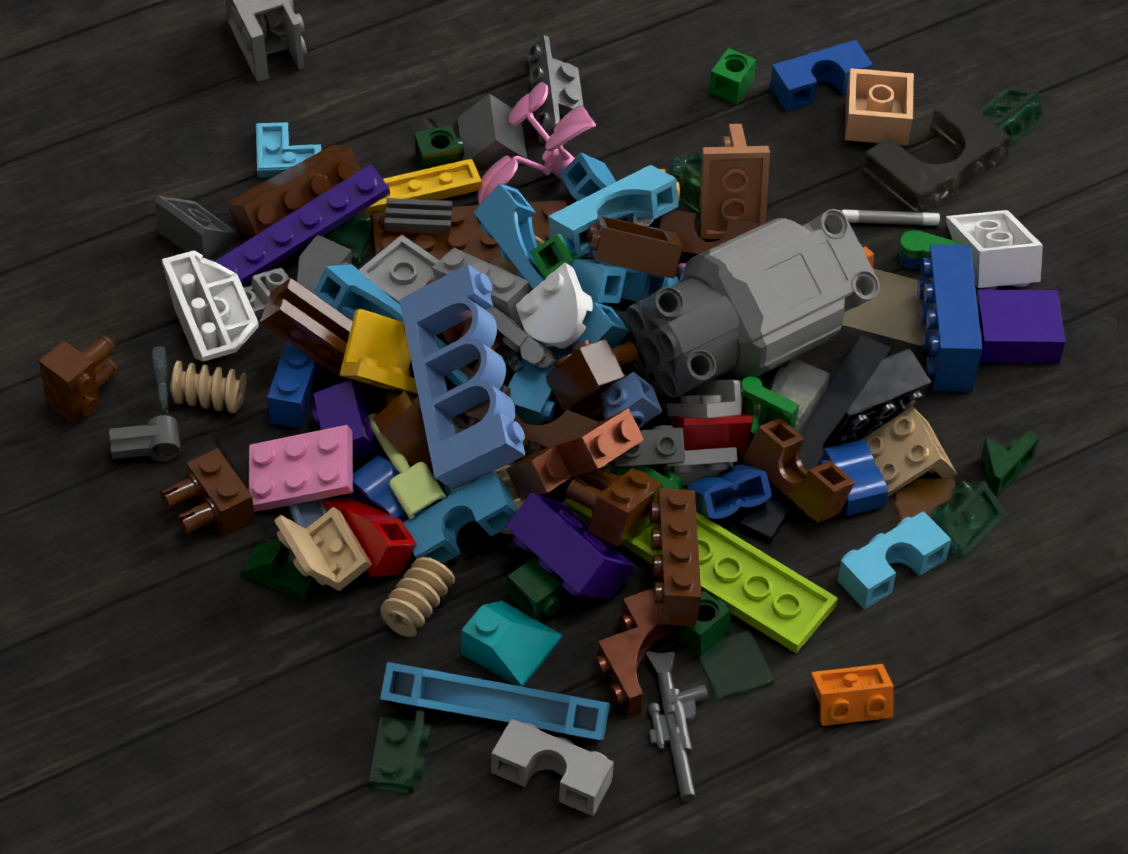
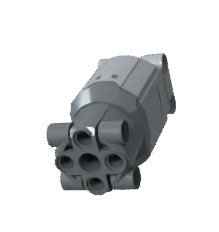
[619,209,880,403]

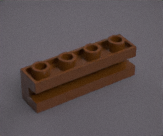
[260,278,379,396]

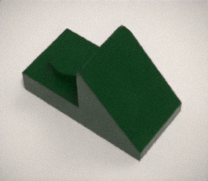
[981,430,1040,500]
[241,539,317,601]

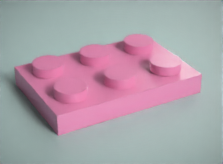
[249,425,353,512]

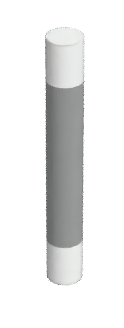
[842,210,940,226]

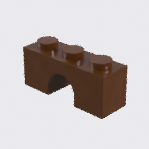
[660,210,761,258]
[744,418,855,523]

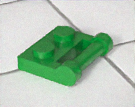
[741,376,799,439]

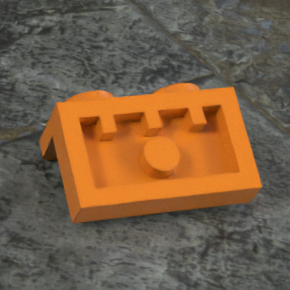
[811,664,894,726]

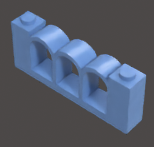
[399,264,525,490]

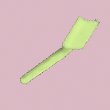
[369,414,447,519]

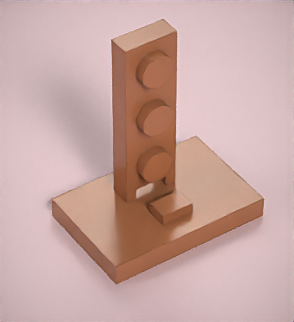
[699,124,770,239]

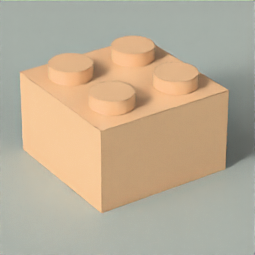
[845,68,914,145]

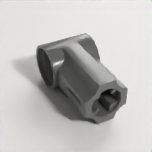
[109,415,180,462]

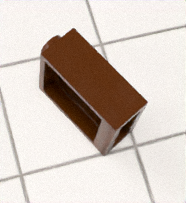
[586,215,683,279]

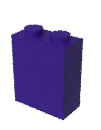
[976,290,1066,363]

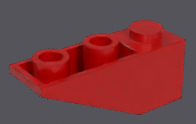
[322,497,417,577]

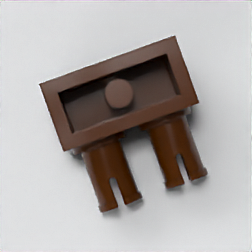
[39,335,119,425]
[545,339,638,413]
[373,390,433,472]
[159,448,255,536]
[566,468,662,547]

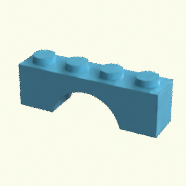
[548,165,679,258]

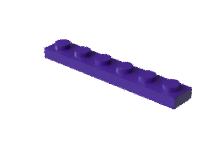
[214,164,391,286]

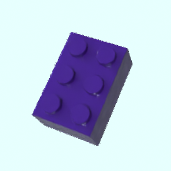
[506,493,635,601]

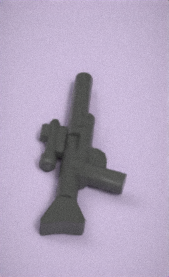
[646,651,708,802]

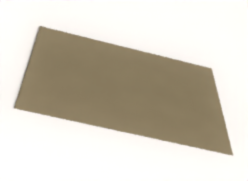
[842,269,926,346]

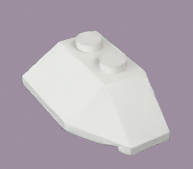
[162,251,259,361]

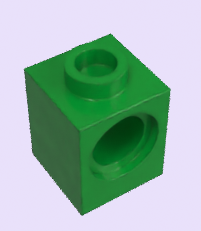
[709,48,756,105]

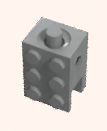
[224,0,307,82]

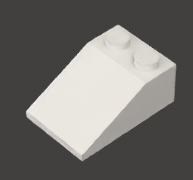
[946,210,1043,290]

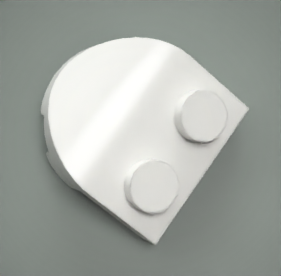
[516,262,593,349]

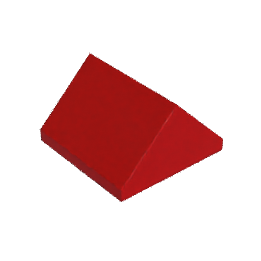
[670,413,753,455]

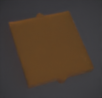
[894,478,963,529]

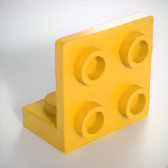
[339,309,418,394]

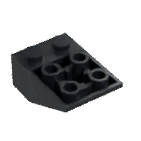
[823,349,931,448]

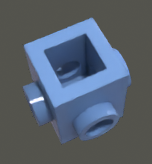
[600,372,662,428]

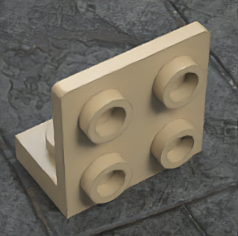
[861,406,957,497]

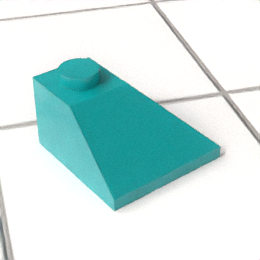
[461,601,562,687]

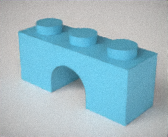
[837,511,951,610]

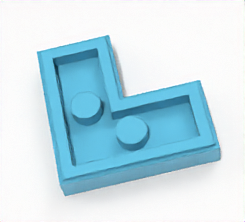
[256,122,321,178]

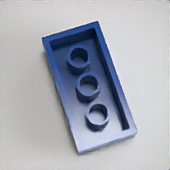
[917,244,982,392]

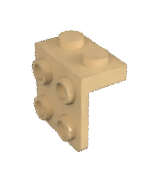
[275,507,372,591]

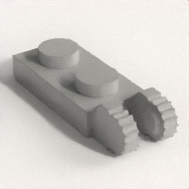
[486,305,556,370]

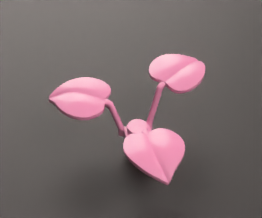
[478,82,596,205]

